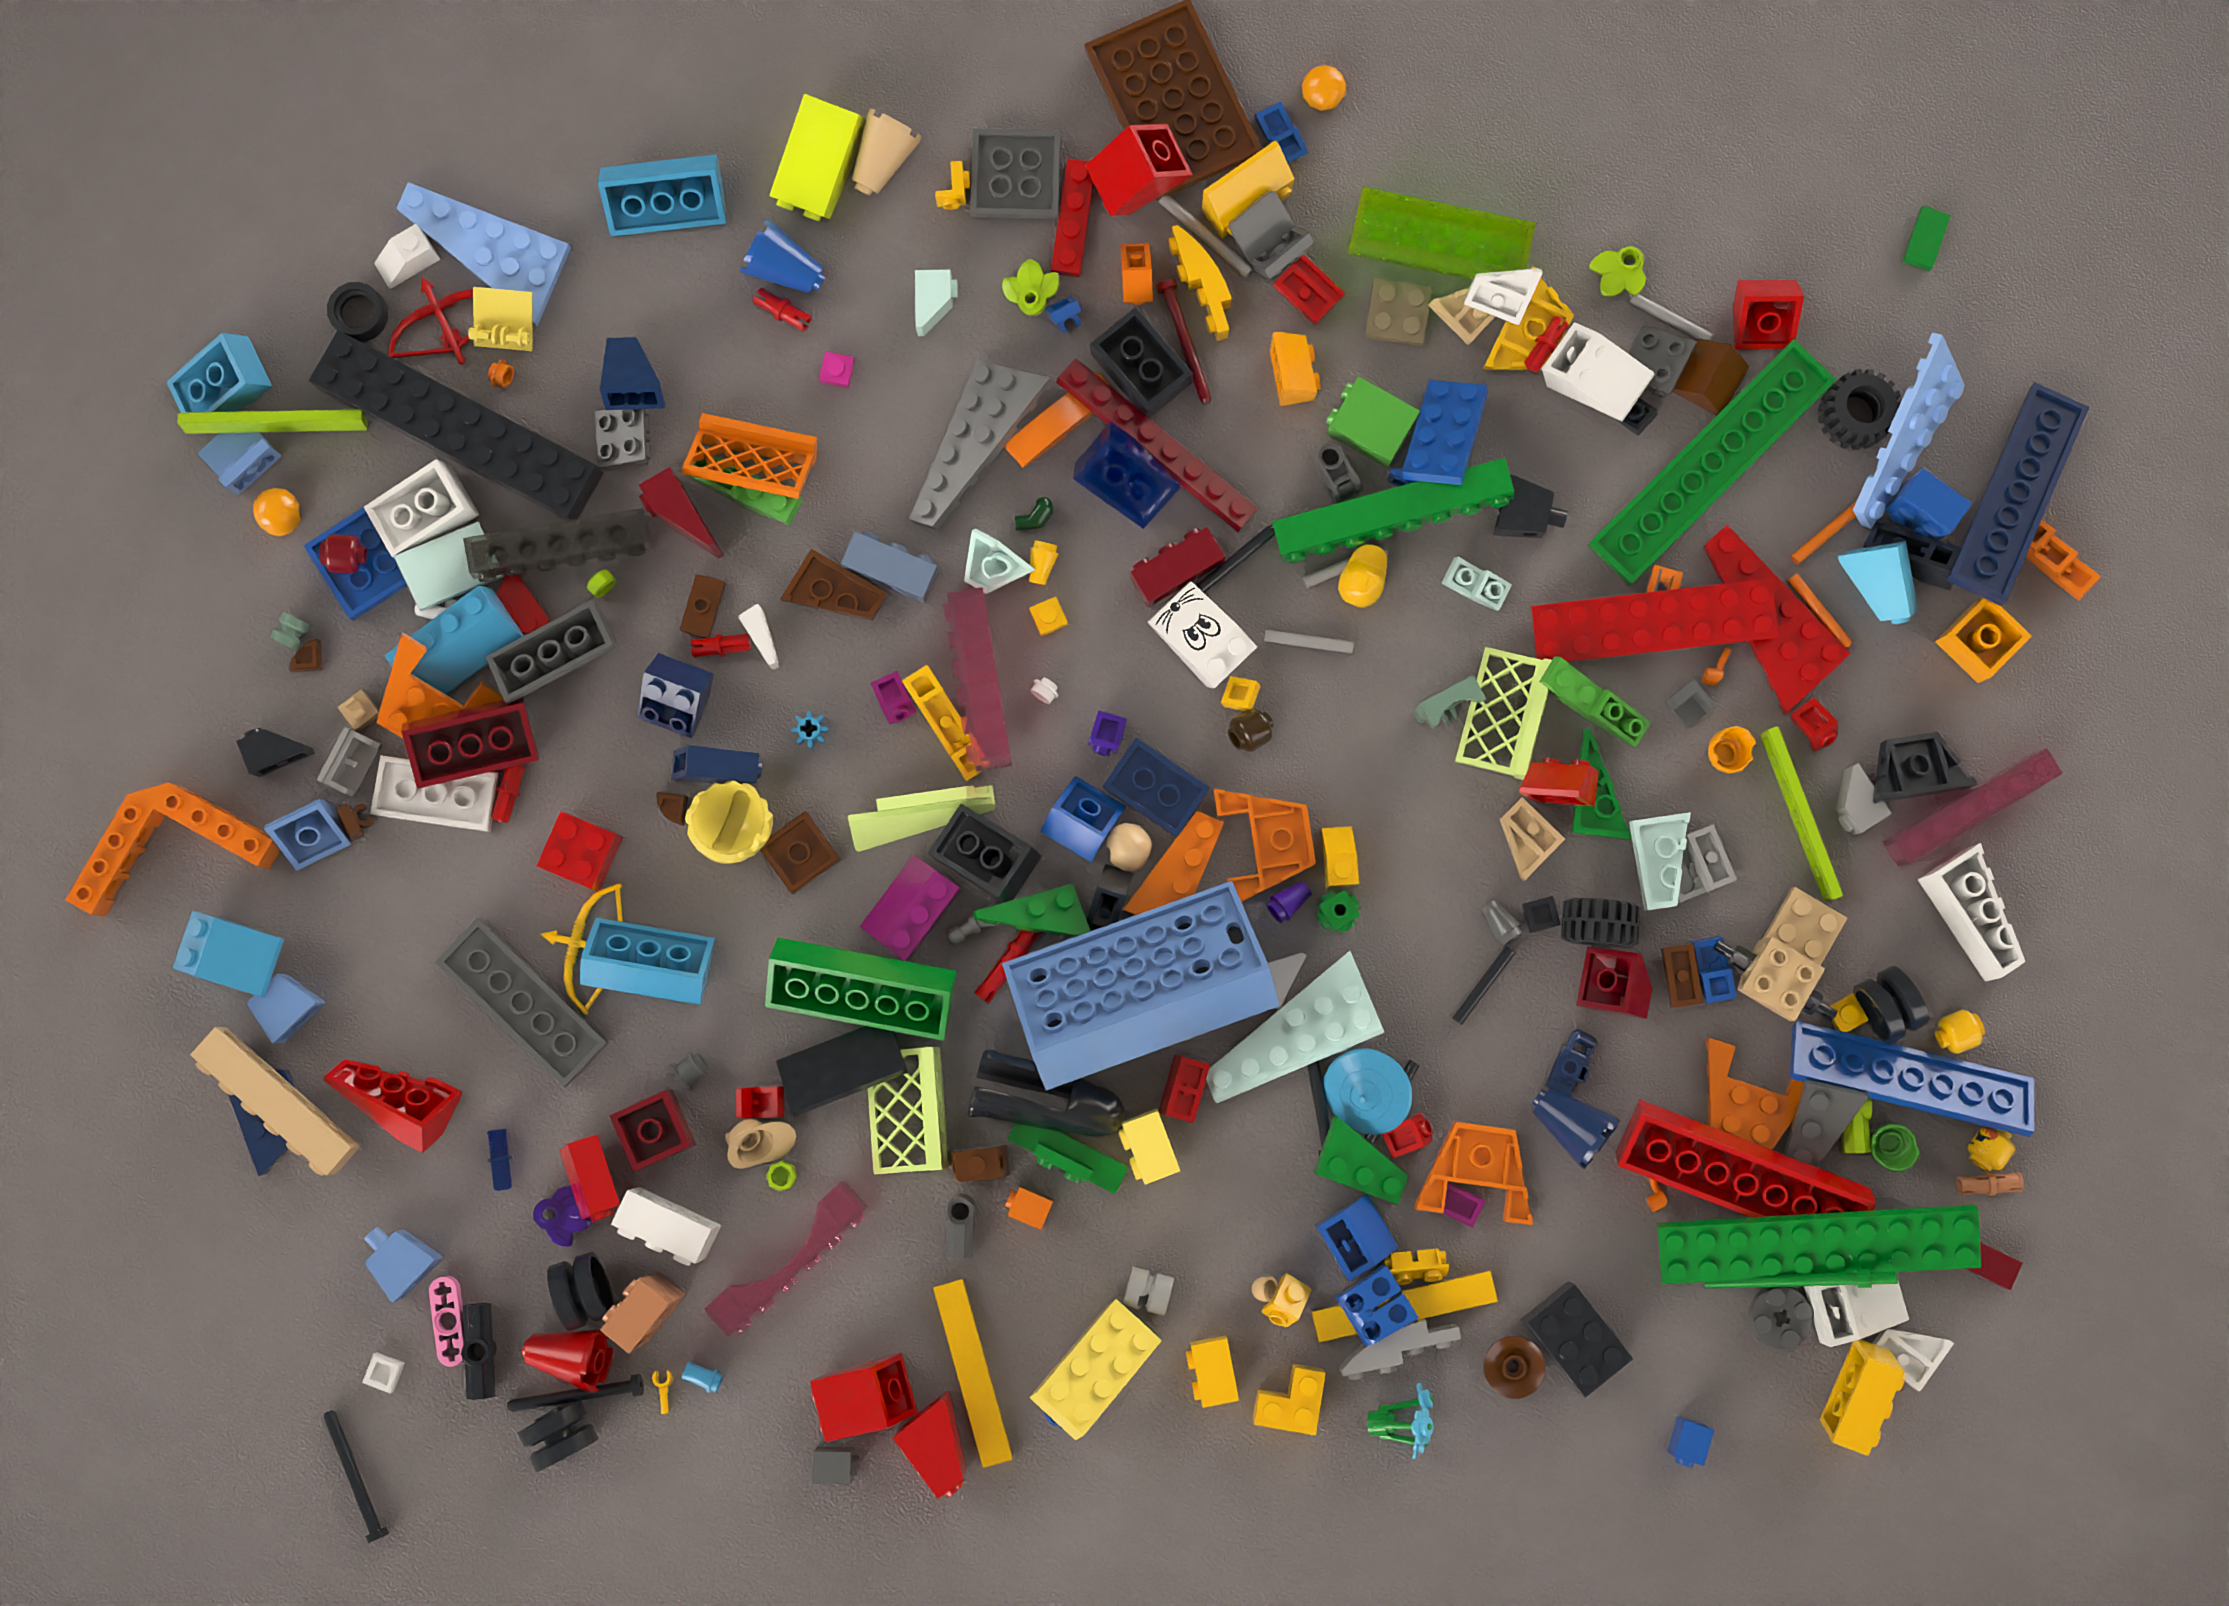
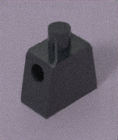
[1493,474,1568,538]

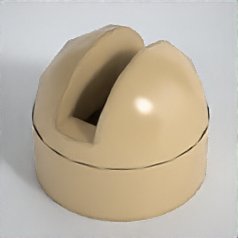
[1252,1277,1278,1302]

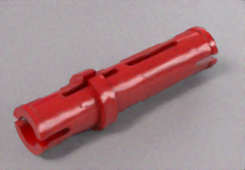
[974,930,1043,1004]

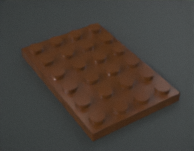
[1084,0,1262,201]

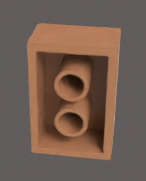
[600,1272,686,1354]

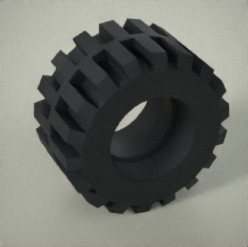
[1818,369,1901,450]
[1561,898,1641,947]

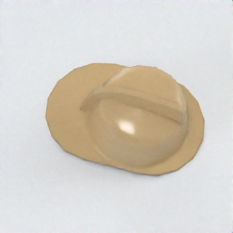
[725,1119,796,1169]

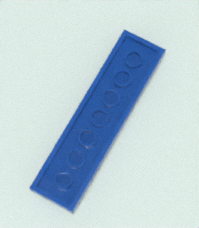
[1789,1021,2034,1137]

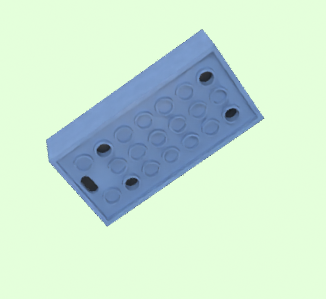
[1002,881,1280,1090]

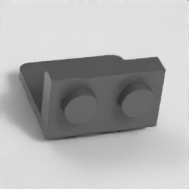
[1228,190,1314,279]

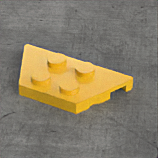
[1483,266,1574,370]

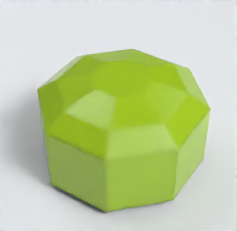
[586,569,617,598]
[766,1160,798,1191]

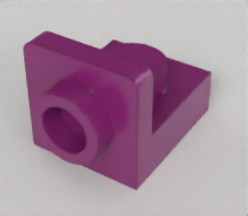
[870,671,916,724]

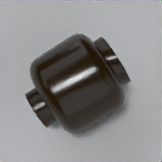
[1228,708,1274,752]

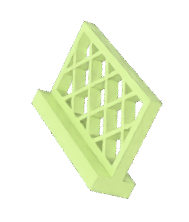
[1455,647,1552,780]
[868,1047,949,1174]

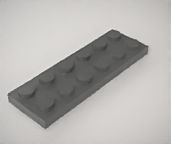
[435,918,609,1087]

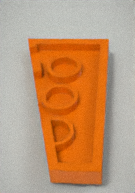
[1123,811,1224,915]

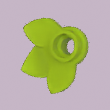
[1589,246,1646,297]
[1002,259,1059,316]

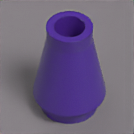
[1266,881,1312,923]

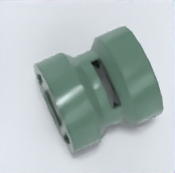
[269,611,311,651]

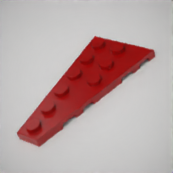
[1703,524,1851,715]

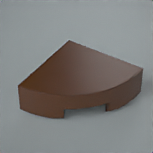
[289,639,322,672]
[656,792,688,826]

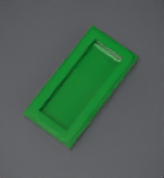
[1902,205,1951,271]

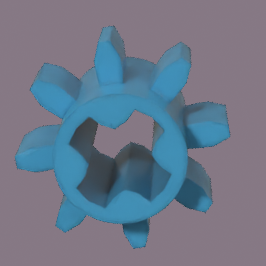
[791,711,830,750]

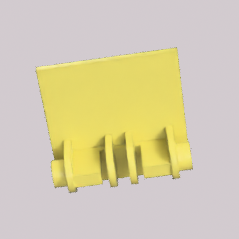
[468,287,533,351]

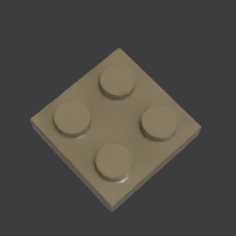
[1364,278,1432,347]

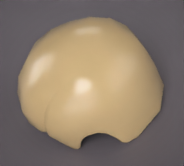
[1106,823,1152,871]

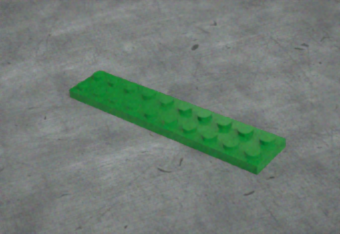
[1587,339,1837,586]
[1657,1205,1981,1284]

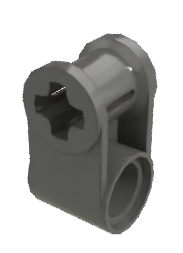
[1315,443,1362,504]

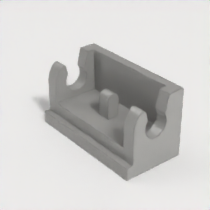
[317,727,383,798]

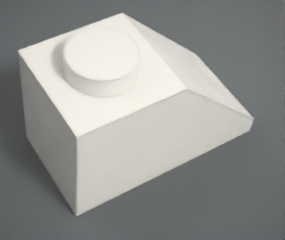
[374,224,441,289]

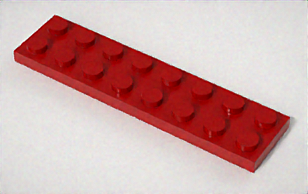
[1530,578,1778,662]

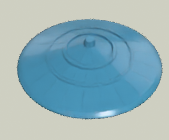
[1323,1049,1413,1135]

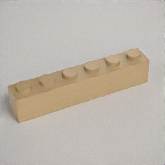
[190,1027,361,1176]

